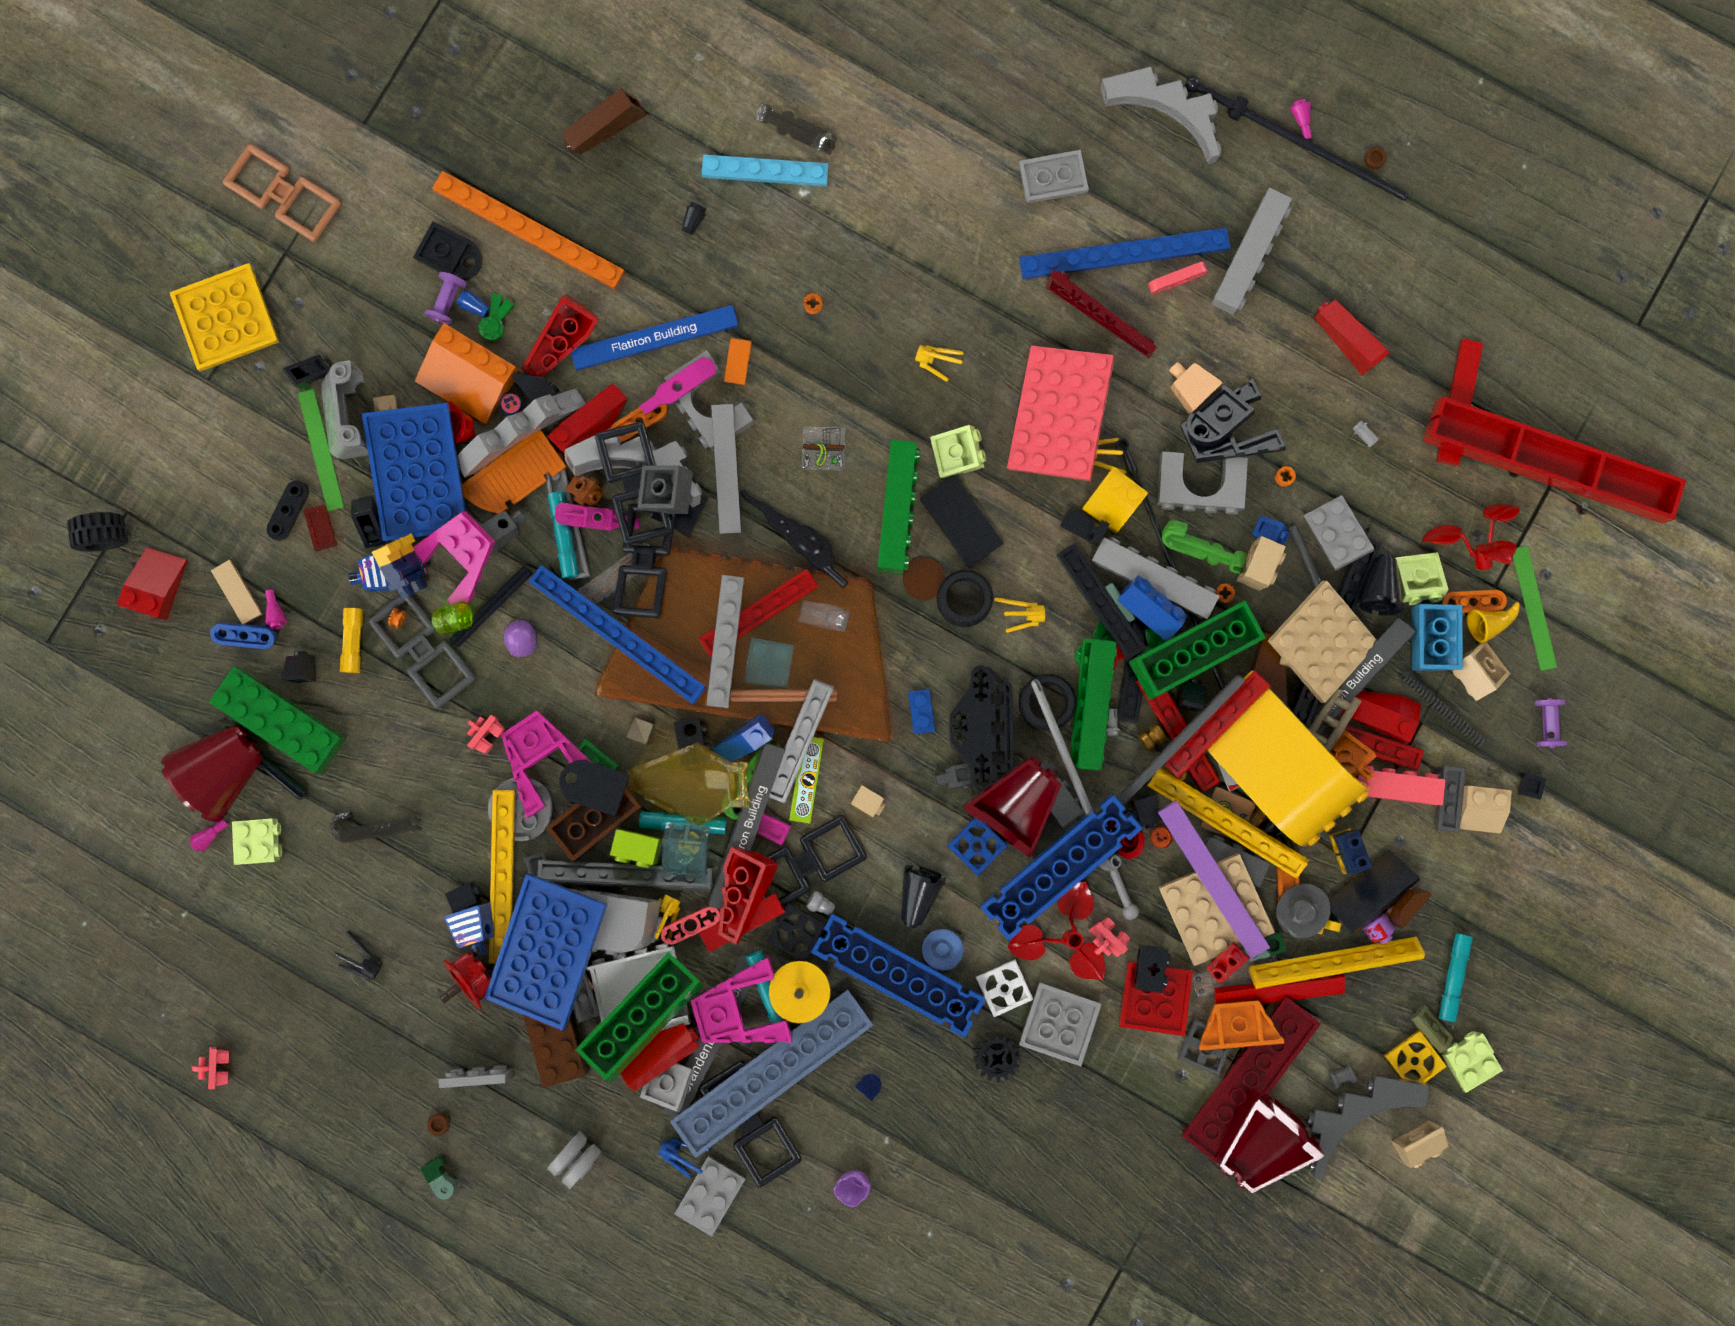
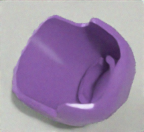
[504,620,537,658]
[834,1170,871,1207]

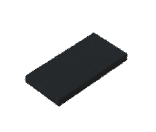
[920,475,1004,568]
[1329,850,1420,936]

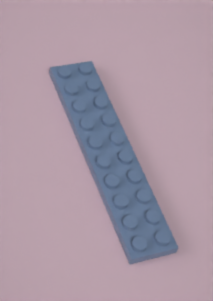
[670,989,873,1158]

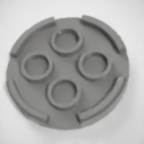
[488,778,554,841]

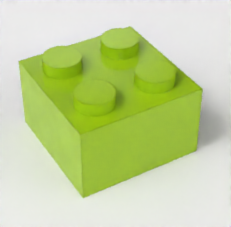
[610,829,664,868]

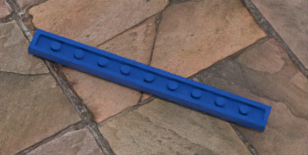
[1019,228,1230,280]
[529,565,707,705]

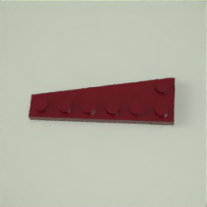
[1046,269,1157,358]

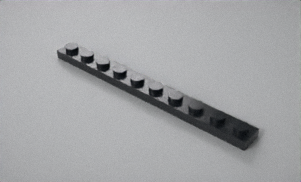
[1290,537,1381,729]

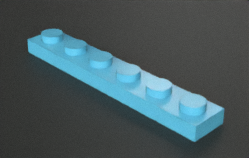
[702,155,828,187]

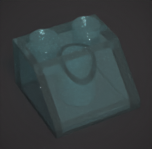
[744,637,795,690]

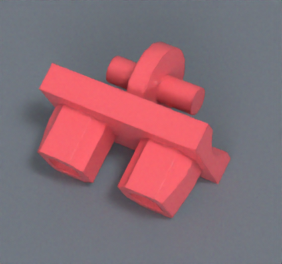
[467,715,506,754]
[1088,917,1130,957]
[192,1046,229,1089]

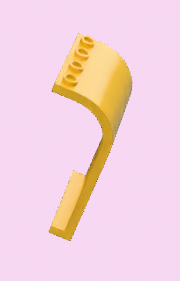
[1208,670,1370,847]

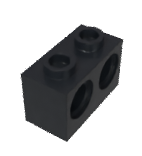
[673,717,711,765]

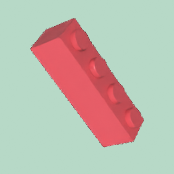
[1355,766,1445,805]

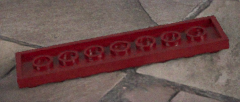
[1181,997,1321,1163]

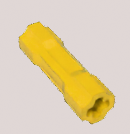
[340,608,364,673]

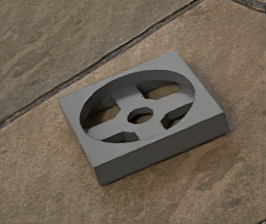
[1177,1018,1230,1077]

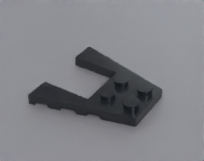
[1181,379,1286,463]

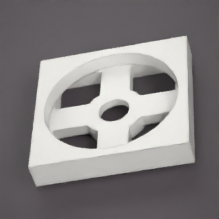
[976,959,1033,1017]

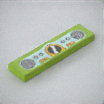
[789,737,824,824]

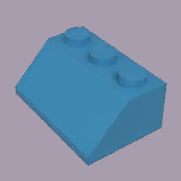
[1411,604,1463,671]

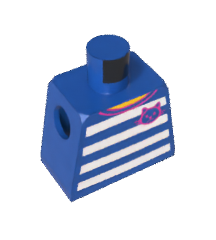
[348,554,397,592]
[444,902,494,957]

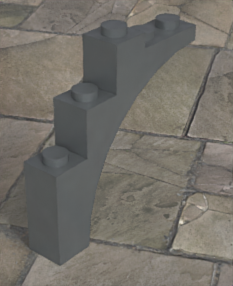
[1307,1073,1429,1179]

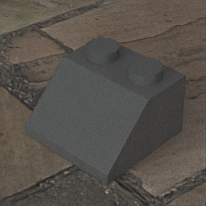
[637,465,693,514]

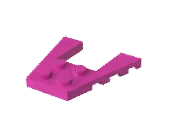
[413,511,495,615]
[501,711,592,818]
[691,957,793,1043]

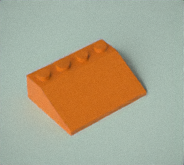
[415,323,520,426]

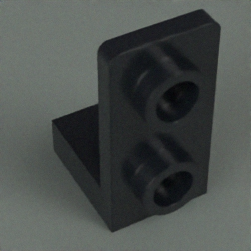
[1060,508,1110,546]

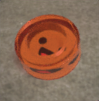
[1150,827,1172,849]

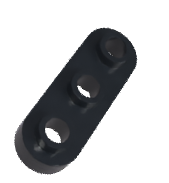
[266,481,309,541]

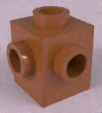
[566,474,605,507]

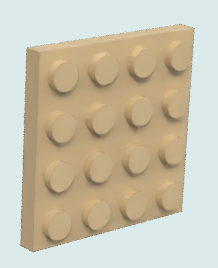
[1268,581,1377,703]
[1159,853,1275,966]

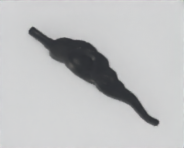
[740,490,849,588]

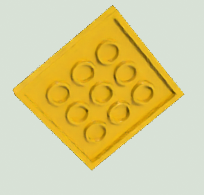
[169,263,279,372]

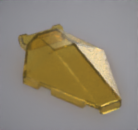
[628,742,751,827]

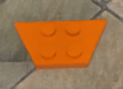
[1198,1001,1284,1050]

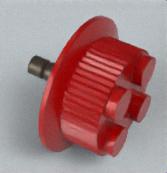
[439,952,491,1010]

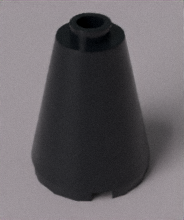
[1359,554,1404,616]
[901,865,946,928]

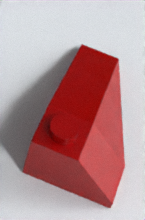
[521,294,599,377]
[548,383,627,455]
[1340,691,1421,743]

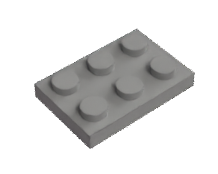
[1018,150,1089,204]
[1304,495,1374,571]
[439,1065,514,1088]
[675,1155,746,1237]

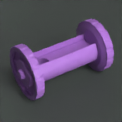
[425,272,467,325]
[1535,698,1567,748]

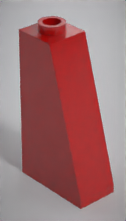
[1314,299,1390,376]
[621,1023,700,1092]

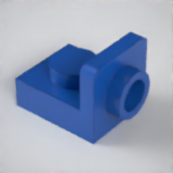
[1252,516,1289,545]

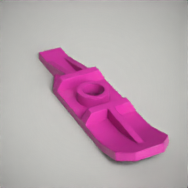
[640,357,716,415]
[555,502,640,531]

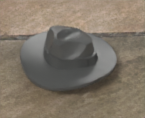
[1276,884,1330,938]

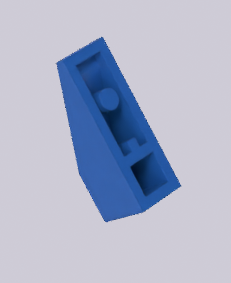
[710,713,775,766]

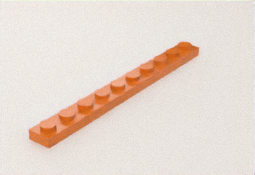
[432,171,625,290]

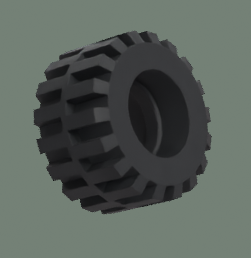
[67,512,128,552]

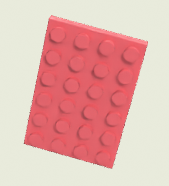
[1007,346,1115,481]

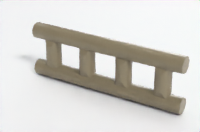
[1309,688,1361,752]

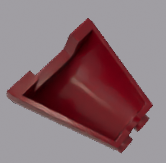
[161,724,264,822]
[963,756,1062,858]
[1219,1093,1324,1193]

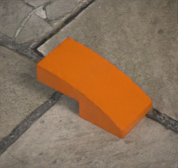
[724,338,752,385]

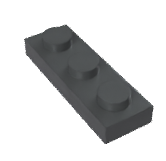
[1435,766,1466,833]

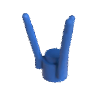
[658,1137,710,1178]

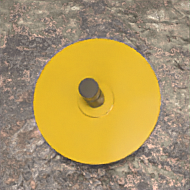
[769,961,830,1023]

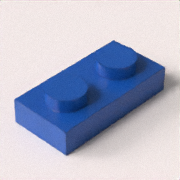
[908,689,935,734]

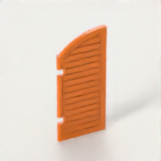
[462,430,567,515]

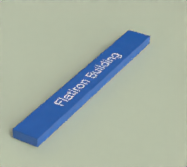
[571,305,739,371]

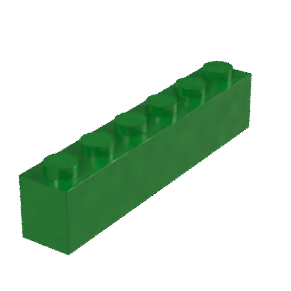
[1070,638,1117,771]

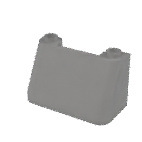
[321,360,368,459]

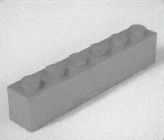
[1211,187,1292,315]
[1092,537,1220,621]
[706,575,744,708]

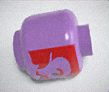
[1363,912,1395,944]

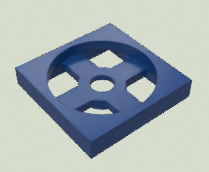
[947,817,1008,876]

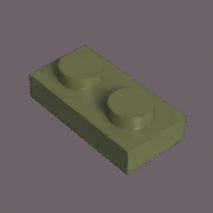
[1412,1005,1453,1053]

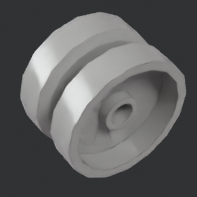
[547,1131,602,1189]

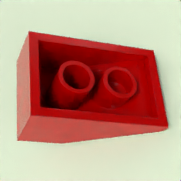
[117,547,188,621]

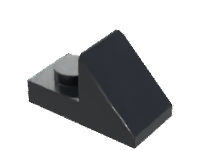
[283,354,330,391]

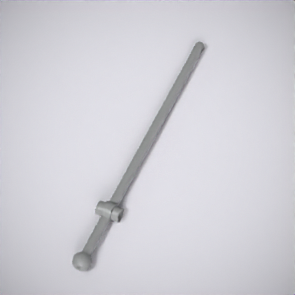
[1031,679,1139,920]

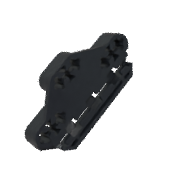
[949,665,1014,794]

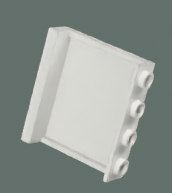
[587,943,691,1031]

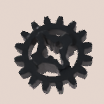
[973,1033,1021,1083]

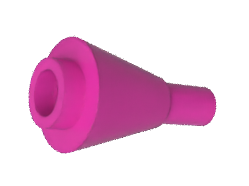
[1290,99,1312,140]
[265,590,287,630]
[189,819,228,852]

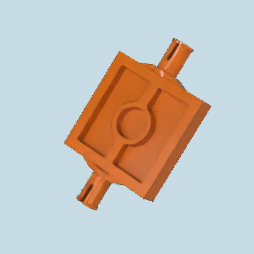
[1321,730,1376,781]

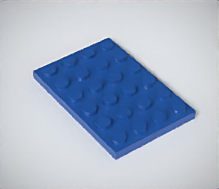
[362,403,466,541]
[484,873,608,1031]

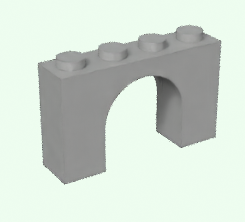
[664,350,754,452]
[1156,452,1248,515]

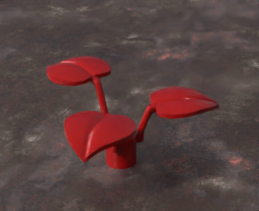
[1422,504,1520,570]
[1008,881,1105,980]

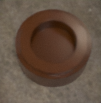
[1364,147,1387,170]
[427,1113,450,1136]

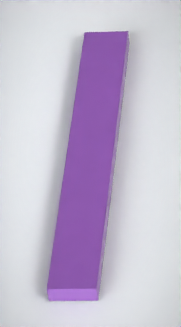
[1158,800,1270,959]

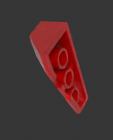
[718,846,779,944]

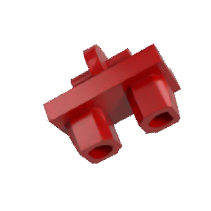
[1206,942,1250,983]

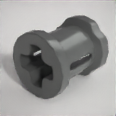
[1328,1064,1356,1089]

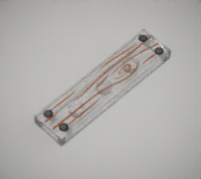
[577,542,659,605]
[1192,955,1277,997]

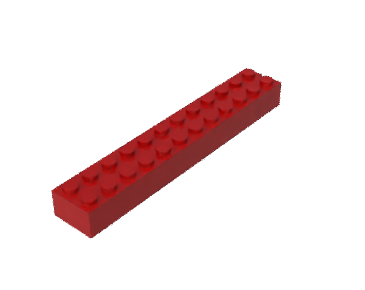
[1422,396,1686,524]

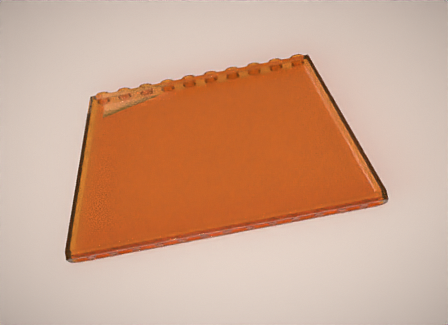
[594,547,892,743]

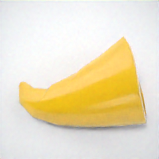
[1466,602,1520,643]

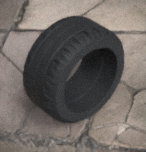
[937,570,994,627]
[1019,674,1077,731]

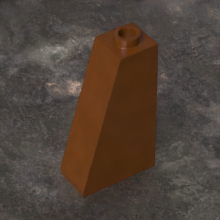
[562,88,647,155]
[1250,631,1287,703]

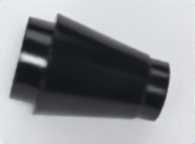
[681,202,706,235]

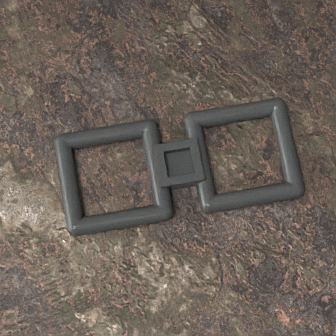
[368,595,476,709]

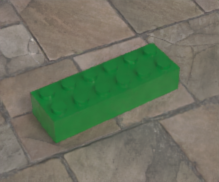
[877,440,920,575]
[1129,600,1266,700]
[209,666,347,774]
[575,952,703,1083]

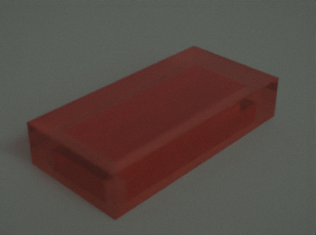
[303,504,337,552]

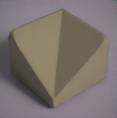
[626,718,655,745]

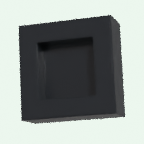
[1517,773,1546,800]

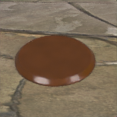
[903,558,945,600]

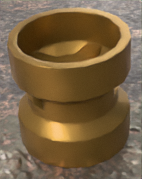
[1137,723,1167,752]

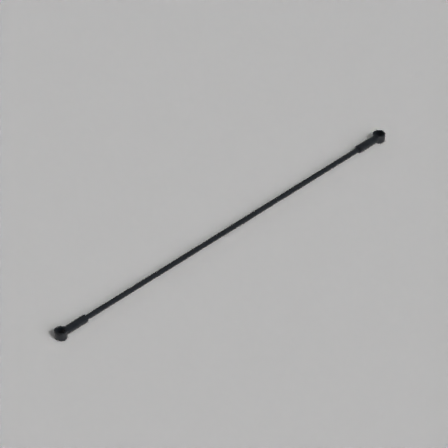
[1115,438,1295,851]

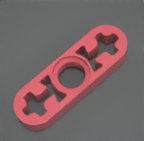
[1147,262,1208,295]
[661,906,720,945]

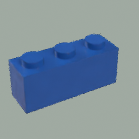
[1117,575,1187,641]

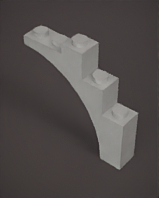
[1100,67,1221,164]
[457,388,585,477]
[565,429,702,508]

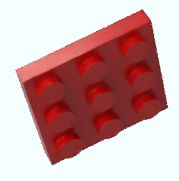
[1119,961,1193,1036]

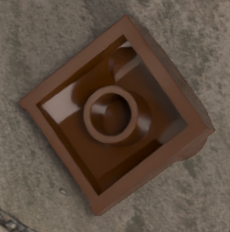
[1383,886,1432,928]

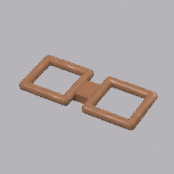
[223,144,341,242]

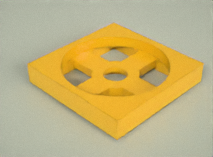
[1384,1030,1447,1083]

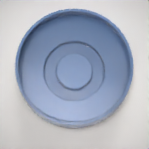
[922,929,963,971]

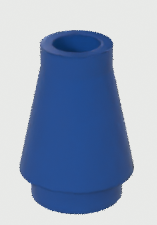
[456,290,490,318]

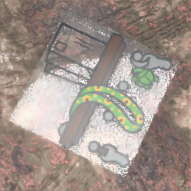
[802,426,846,471]

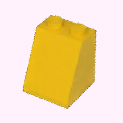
[1082,467,1148,535]

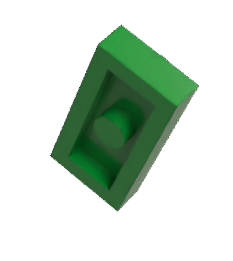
[578,739,619,770]

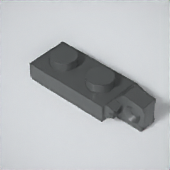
[935,760,988,789]

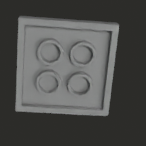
[1019,982,1101,1066]

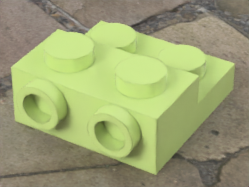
[930,425,986,478]
[1395,552,1449,605]
[232,819,282,865]
[1441,1031,1503,1093]

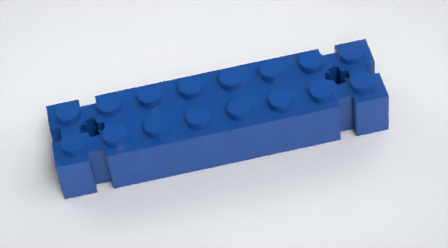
[980,792,1143,941]
[811,913,986,1038]

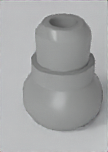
[807,891,835,915]

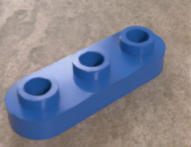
[210,622,277,649]

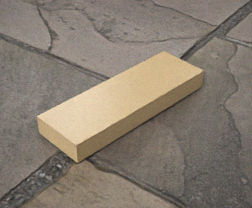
[211,560,263,624]

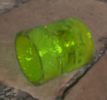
[432,601,474,635]

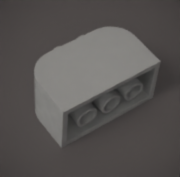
[570,888,661,955]

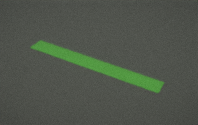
[298,389,344,511]
[1513,546,1557,671]

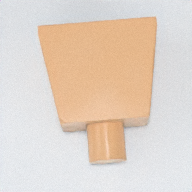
[1169,362,1222,414]

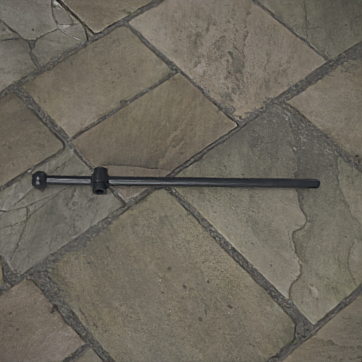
[1184,75,1409,201]

